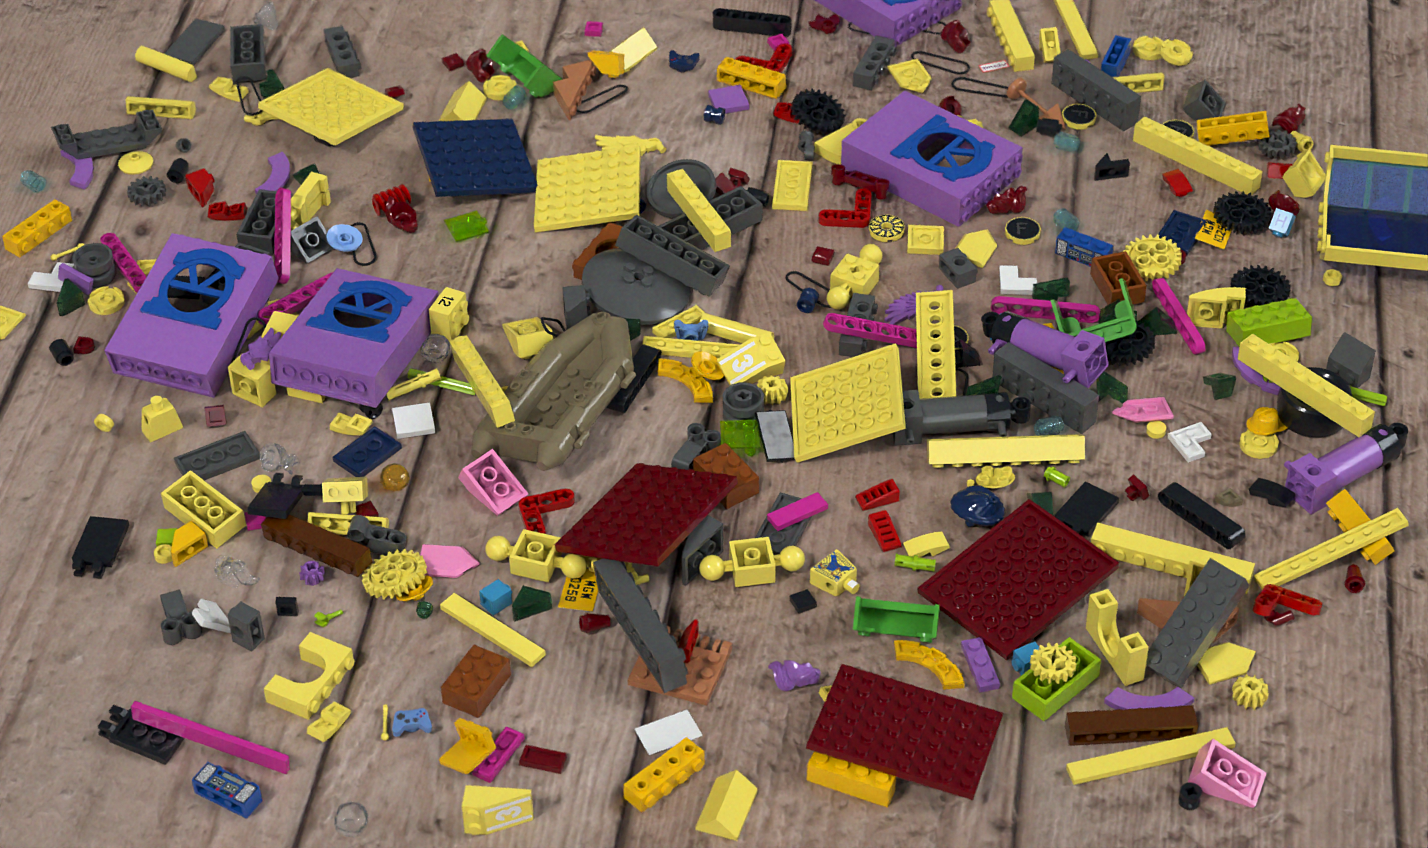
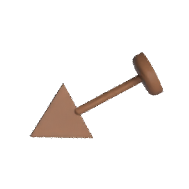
[1007,78,1066,130]

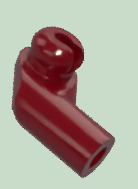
[1264,610,1295,626]

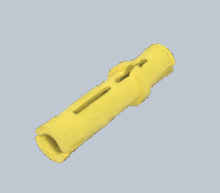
[386,368,441,401]

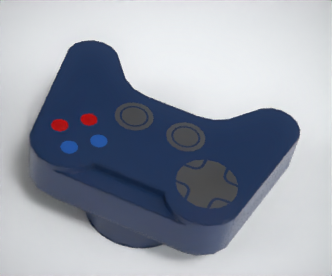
[669,50,700,72]

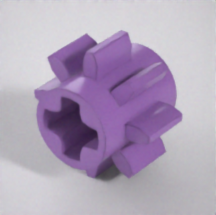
[299,561,325,586]

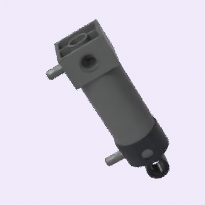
[893,390,1031,446]

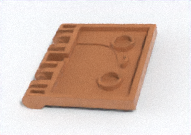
[628,626,733,706]

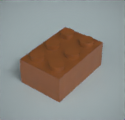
[1090,251,1147,309]
[693,443,759,509]
[441,645,511,718]

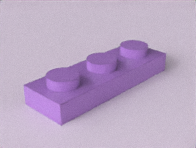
[961,637,1000,693]

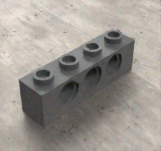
[323,25,361,78]
[853,35,896,91]
[839,293,878,357]

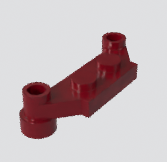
[831,164,889,200]

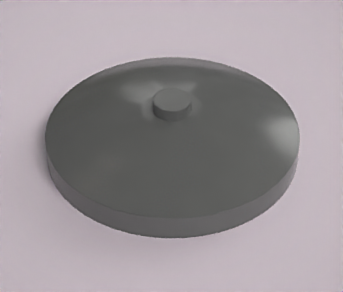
[647,159,717,218]

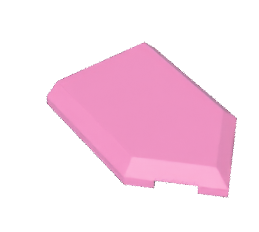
[1112,397,1174,423]
[420,544,480,578]

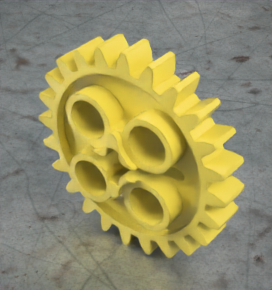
[1123,234,1182,282]
[362,549,427,599]

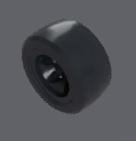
[1277,367,1352,438]

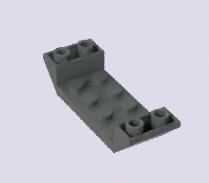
[51,110,162,160]

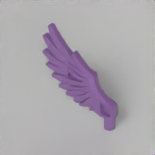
[884,285,943,325]
[240,328,281,370]

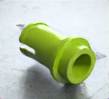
[1044,467,1070,488]

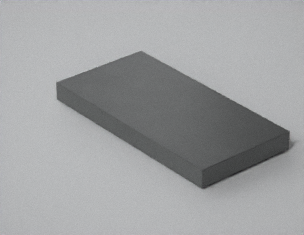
[164,18,225,66]
[174,431,261,480]
[755,492,812,555]

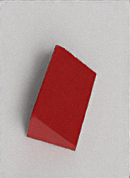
[1267,162,1293,179]
[678,619,699,663]

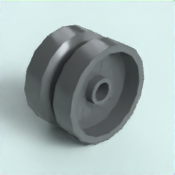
[72,243,116,288]
[723,382,764,430]

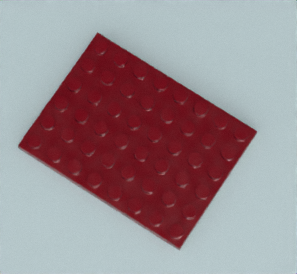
[554,463,738,567]
[917,499,1119,660]
[806,664,1003,800]

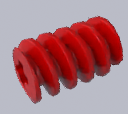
[372,184,411,216]

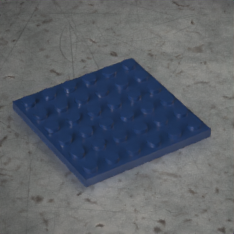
[412,119,538,197]

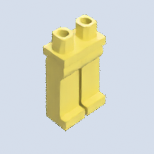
[291,172,331,231]

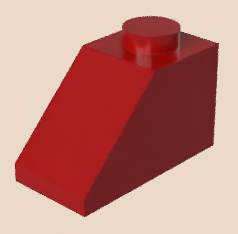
[185,168,215,207]

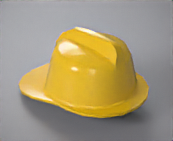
[1246,407,1288,436]

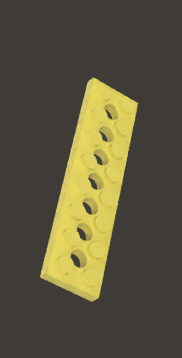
[916,290,957,398]

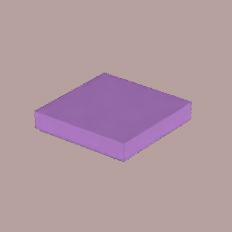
[708,85,749,114]

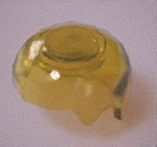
[380,463,410,492]

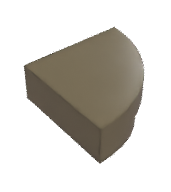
[1214,488,1243,507]

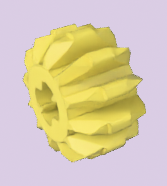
[757,375,788,406]
[1232,674,1269,710]

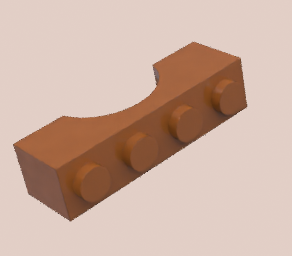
[572,222,622,280]

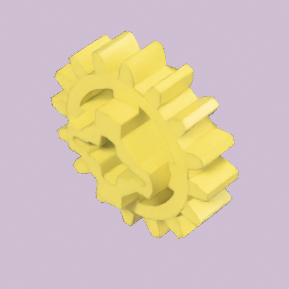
[1030,643,1076,684]

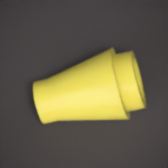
[1291,131,1313,152]

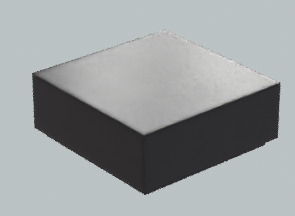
[789,589,817,614]
[275,597,299,616]

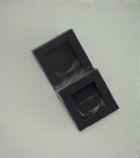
[1249,478,1295,507]

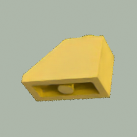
[588,50,625,78]
[171,521,208,567]

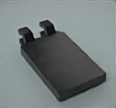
[247,472,304,519]
[1055,481,1119,537]
[72,516,129,579]
[98,705,185,765]

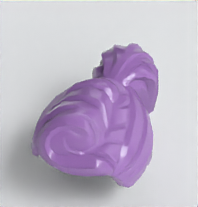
[768,660,821,691]

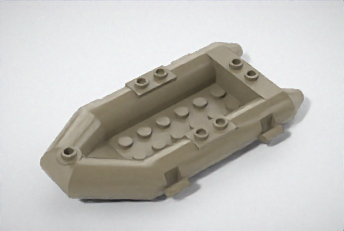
[471,312,636,471]

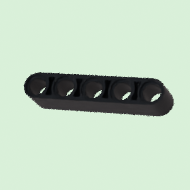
[713,8,792,37]
[606,344,662,413]
[1158,482,1246,549]

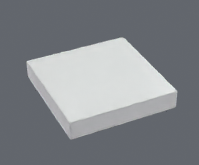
[392,402,435,439]

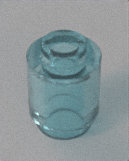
[503,86,526,110]
[1053,132,1080,152]
[20,170,46,193]
[1053,208,1080,231]
[1034,415,1064,436]

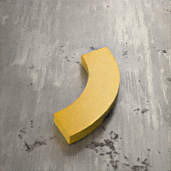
[658,358,713,403]
[894,640,964,690]

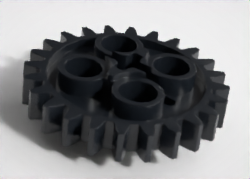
[791,88,845,135]
[1213,191,1272,234]
[1230,265,1291,308]
[1105,321,1155,366]

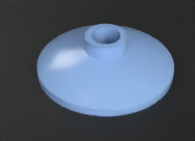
[326,224,362,252]

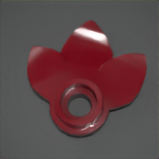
[808,14,840,34]

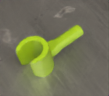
[314,609,343,627]

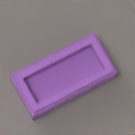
[58,263,93,295]

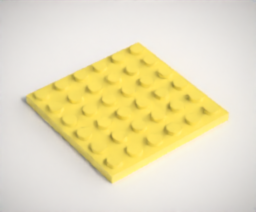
[259,68,404,145]
[534,145,641,232]
[790,343,906,463]

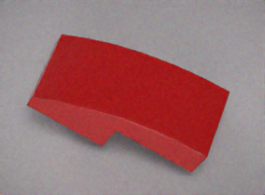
[773,102,799,124]
[1162,169,1193,197]
[208,201,247,221]

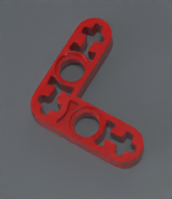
[735,43,792,73]
[819,188,872,228]
[519,489,575,534]
[1252,584,1322,616]

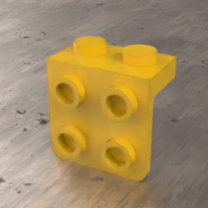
[439,718,496,774]

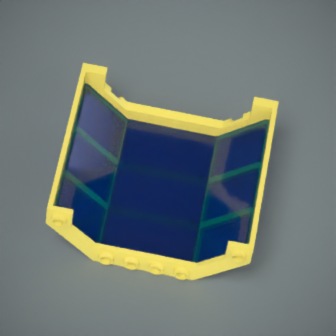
[1317,145,1428,271]

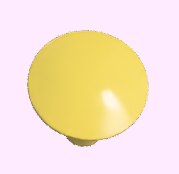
[976,466,1015,488]

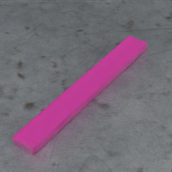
[131,701,290,774]

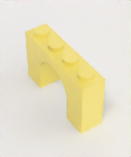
[1086,589,1149,686]
[264,632,354,720]

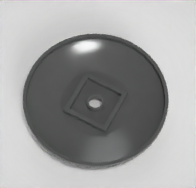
[582,248,690,324]

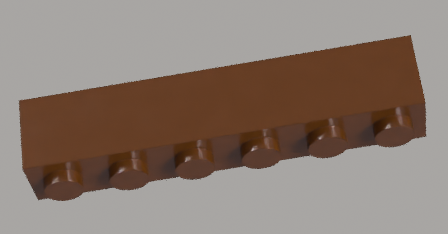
[261,515,372,577]
[1065,705,1198,746]

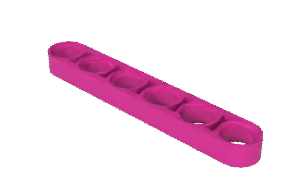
[274,187,291,285]
[100,233,146,293]
[258,272,333,326]
[1152,278,1205,355]
[991,296,1100,323]
[823,313,917,348]

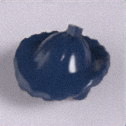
[950,485,1005,527]

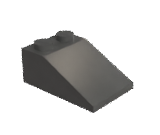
[682,515,723,586]

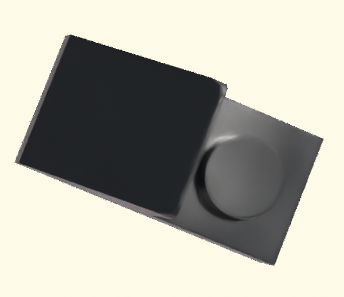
[1094,153,1130,181]
[955,339,980,368]

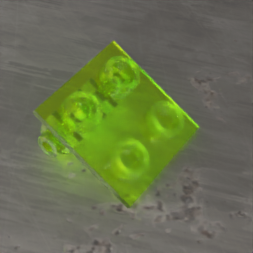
[444,211,490,242]
[720,420,760,457]

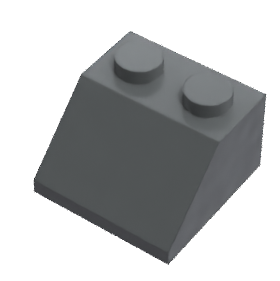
[1183,79,1226,120]
[290,216,333,264]
[562,285,591,330]
[1326,332,1376,388]

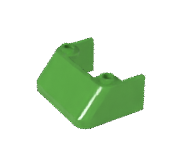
[486,34,563,98]
[1050,278,1137,343]
[853,596,940,643]

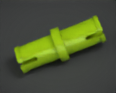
[894,554,936,572]

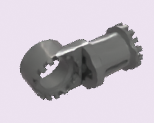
[798,130,814,160]

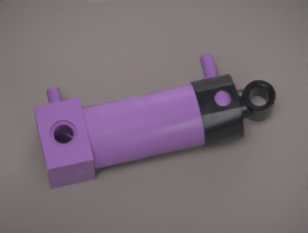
[981,311,1109,388]
[1284,423,1408,515]

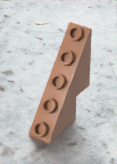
[553,60,596,121]
[1137,598,1239,643]

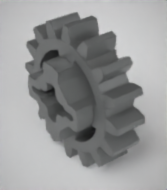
[1258,129,1297,159]
[127,176,166,206]

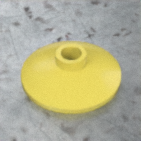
[118,151,153,175]

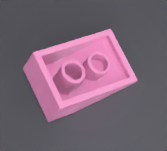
[458,449,528,516]
[1188,739,1266,808]

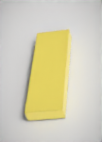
[652,305,705,338]

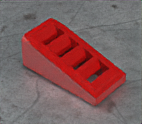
[855,479,900,511]
[868,510,902,552]

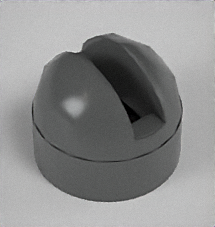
[176,138,191,152]

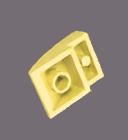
[1187,287,1246,329]

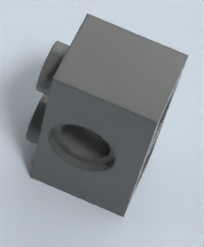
[939,248,978,289]
[227,601,265,652]

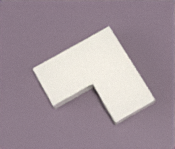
[28,262,75,292]
[999,266,1037,295]
[1168,422,1211,463]
[192,599,231,633]

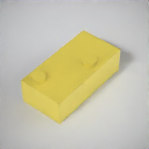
[161,470,247,549]

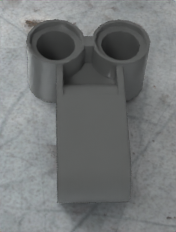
[671,423,721,470]
[347,515,406,555]
[160,589,202,645]

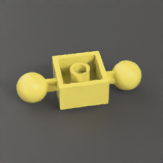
[827,244,882,310]
[485,529,587,582]
[699,537,805,587]

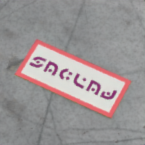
[978,60,1010,73]

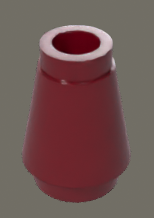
[1345,564,1365,593]
[579,613,611,633]

